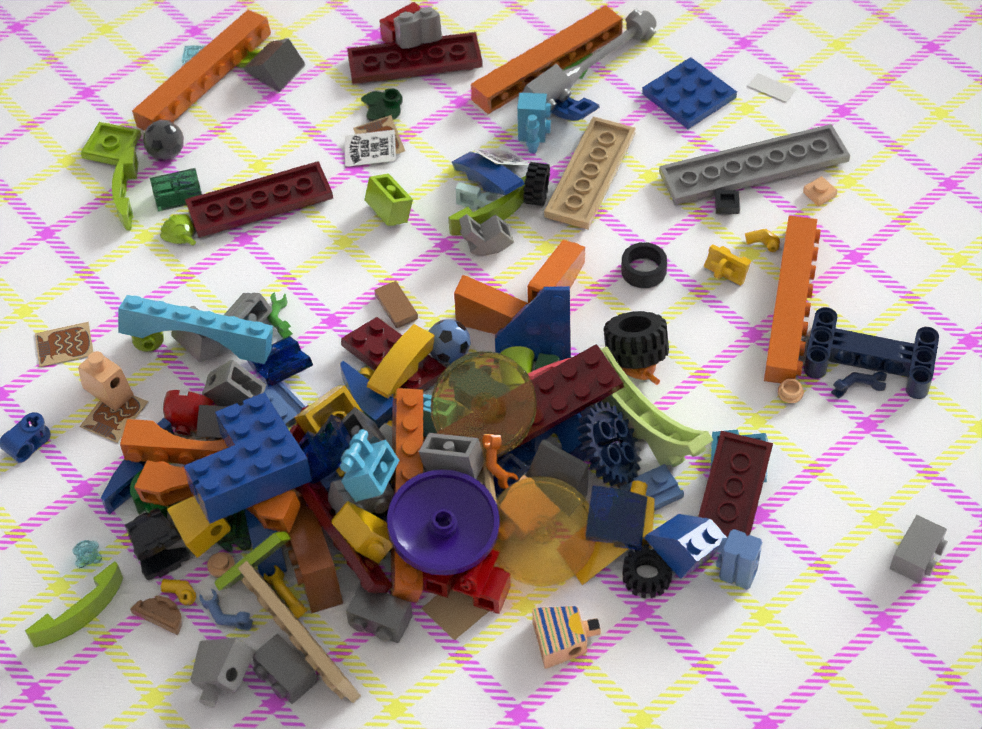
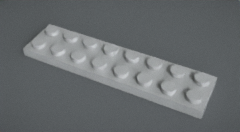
[659,124,850,205]

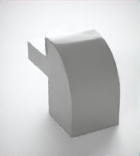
[459,214,514,256]

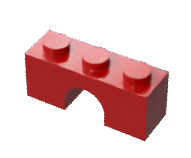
[423,567,511,614]

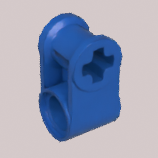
[0,412,51,463]

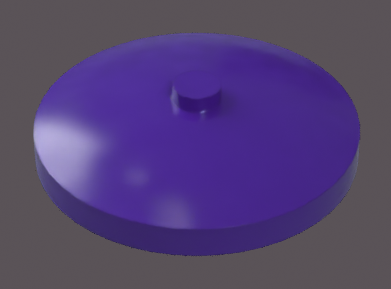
[387,470,499,575]

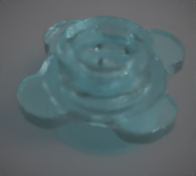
[72,540,102,568]

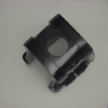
[124,507,190,580]

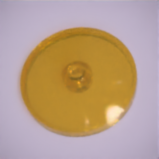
[431,351,537,459]
[493,476,597,587]

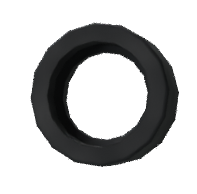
[621,242,667,288]

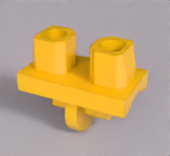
[703,244,751,286]

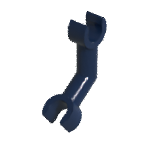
[831,372,887,398]

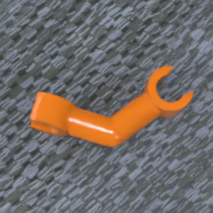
[482,434,518,490]

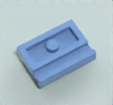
[264,378,306,428]
[618,464,684,511]

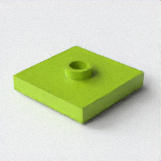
[80,122,142,165]

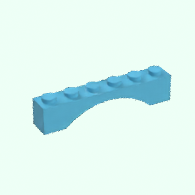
[118,295,273,364]

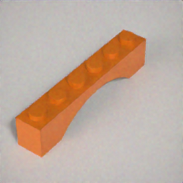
[120,419,228,465]
[134,460,301,533]

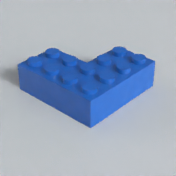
[184,392,312,524]

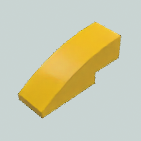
[367,324,435,399]

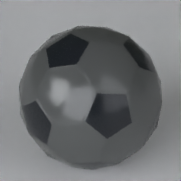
[143,120,184,160]

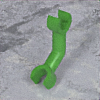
[267,292,293,339]

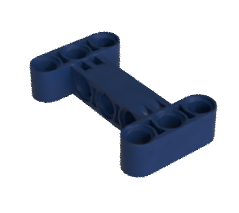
[804,307,939,399]

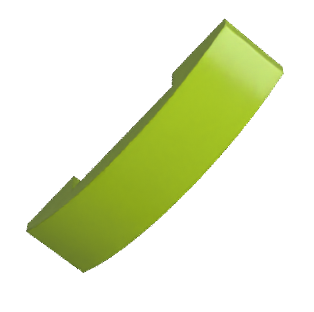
[112,147,139,231]
[448,175,526,236]
[25,561,123,648]

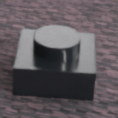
[714,190,740,214]

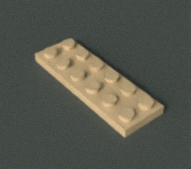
[544,116,636,230]
[238,561,362,703]

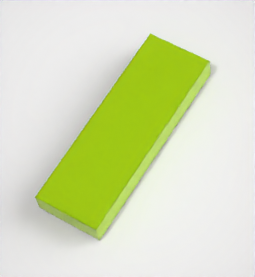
[214,531,291,591]

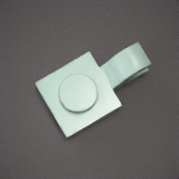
[455,182,498,210]

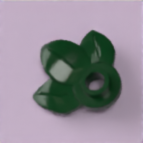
[361,88,403,121]

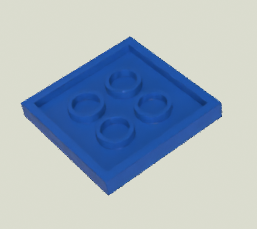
[642,57,737,129]

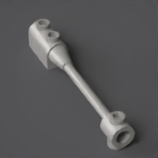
[522,8,657,110]

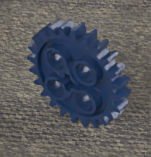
[577,401,642,487]

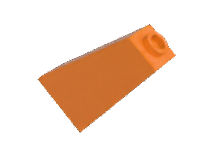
[527,240,585,303]
[454,275,529,334]

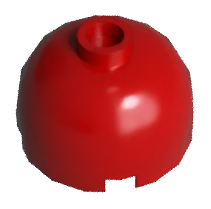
[163,390,216,436]

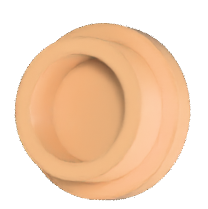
[778,379,804,403]
[207,552,235,578]

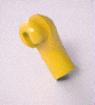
[745,229,780,252]
[161,579,196,606]

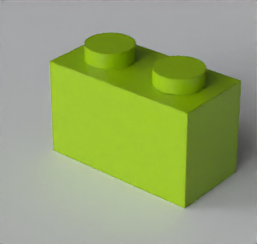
[364,173,413,226]

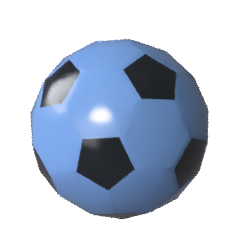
[428,319,471,364]

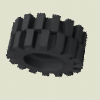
[523,162,550,206]
[622,544,673,598]

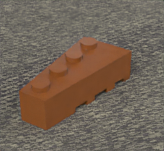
[285,496,344,613]

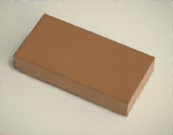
[374,281,418,328]

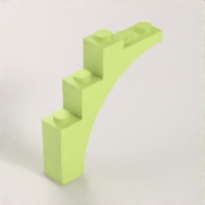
[599,346,713,467]

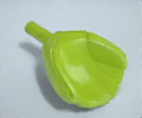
[160,214,196,246]

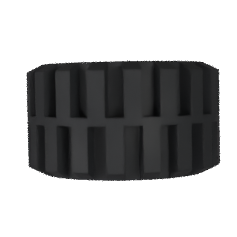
[603,311,669,369]

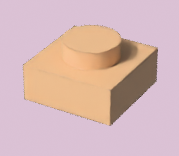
[803,176,837,207]

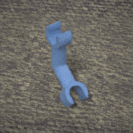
[199,588,253,630]

